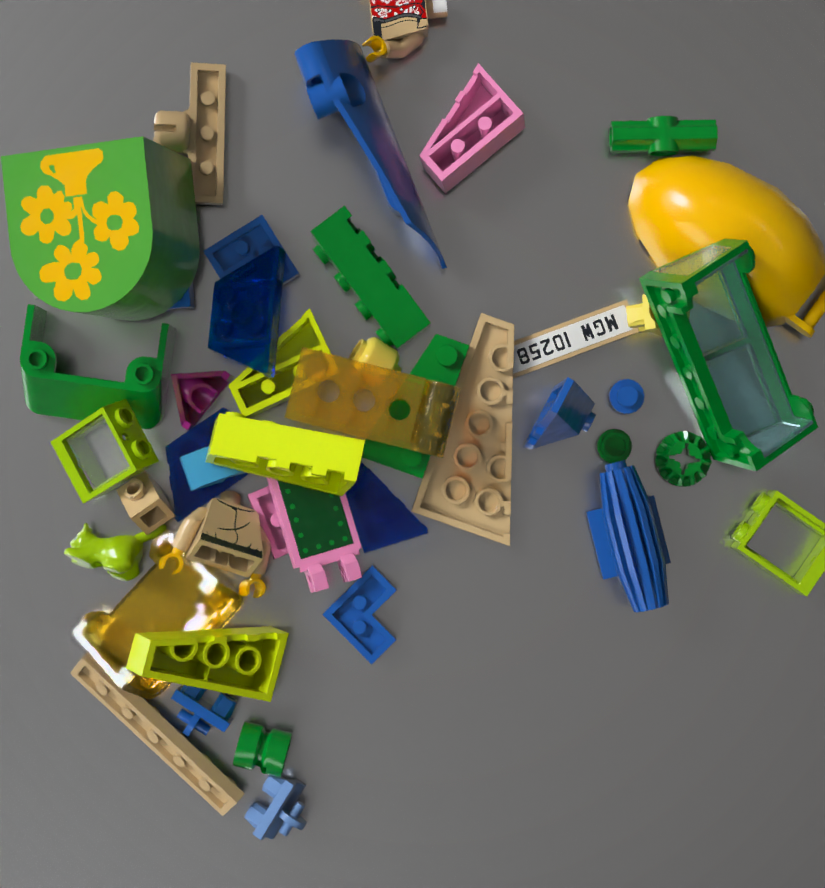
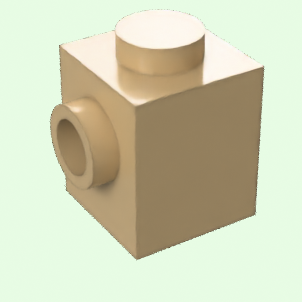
[116,471,176,535]

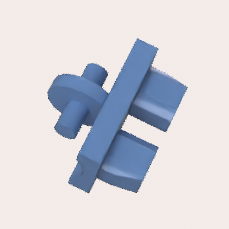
[244,775,307,840]

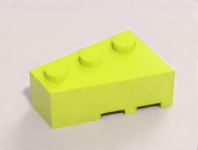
[228,308,341,419]

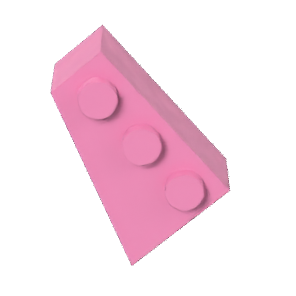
[419,63,525,194]

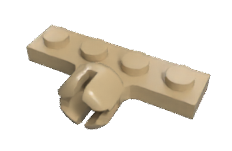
[153,62,226,205]

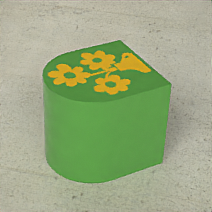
[1,136,200,321]

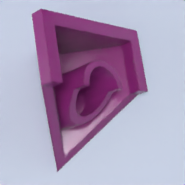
[171,371,234,431]

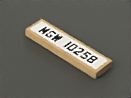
[513,299,639,379]

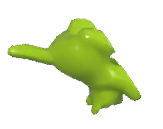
[64,523,167,581]

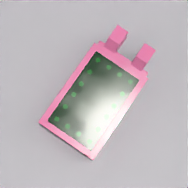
[266,477,362,593]

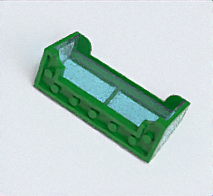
[639,239,818,472]

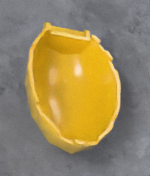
[628,155,825,338]

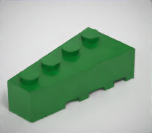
[310,205,431,351]
[362,334,469,479]

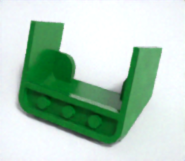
[20,304,177,429]

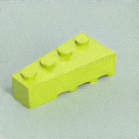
[205,412,365,496]
[126,626,289,702]

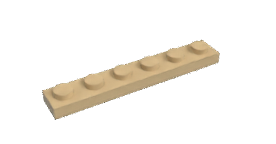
[70,650,245,816]

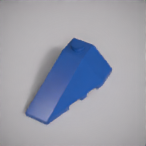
[523,377,596,450]

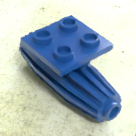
[586,460,671,613]

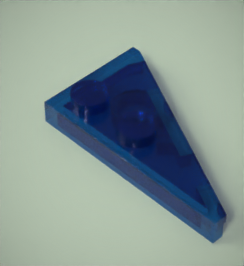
[345,462,429,554]

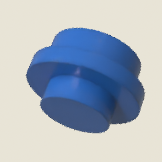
[609,379,645,414]

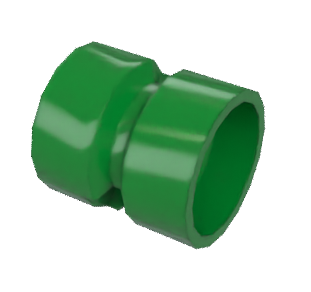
[233,721,292,778]

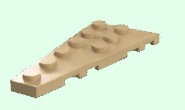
[411,313,514,546]

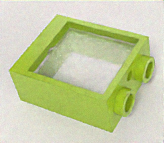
[51,399,159,504]

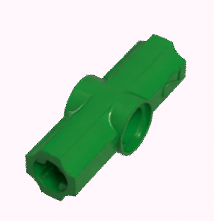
[609,116,718,157]

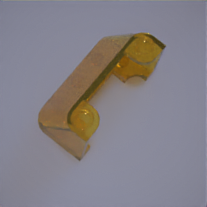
[72,529,243,699]

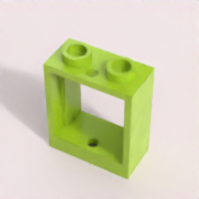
[731,490,825,597]

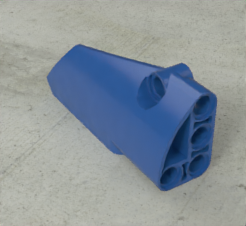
[294,39,447,269]

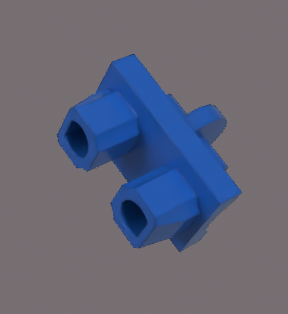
[171,685,238,737]

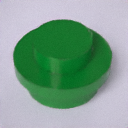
[597,429,632,463]

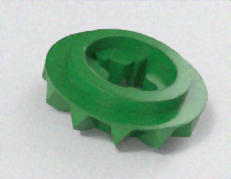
[655,431,712,487]

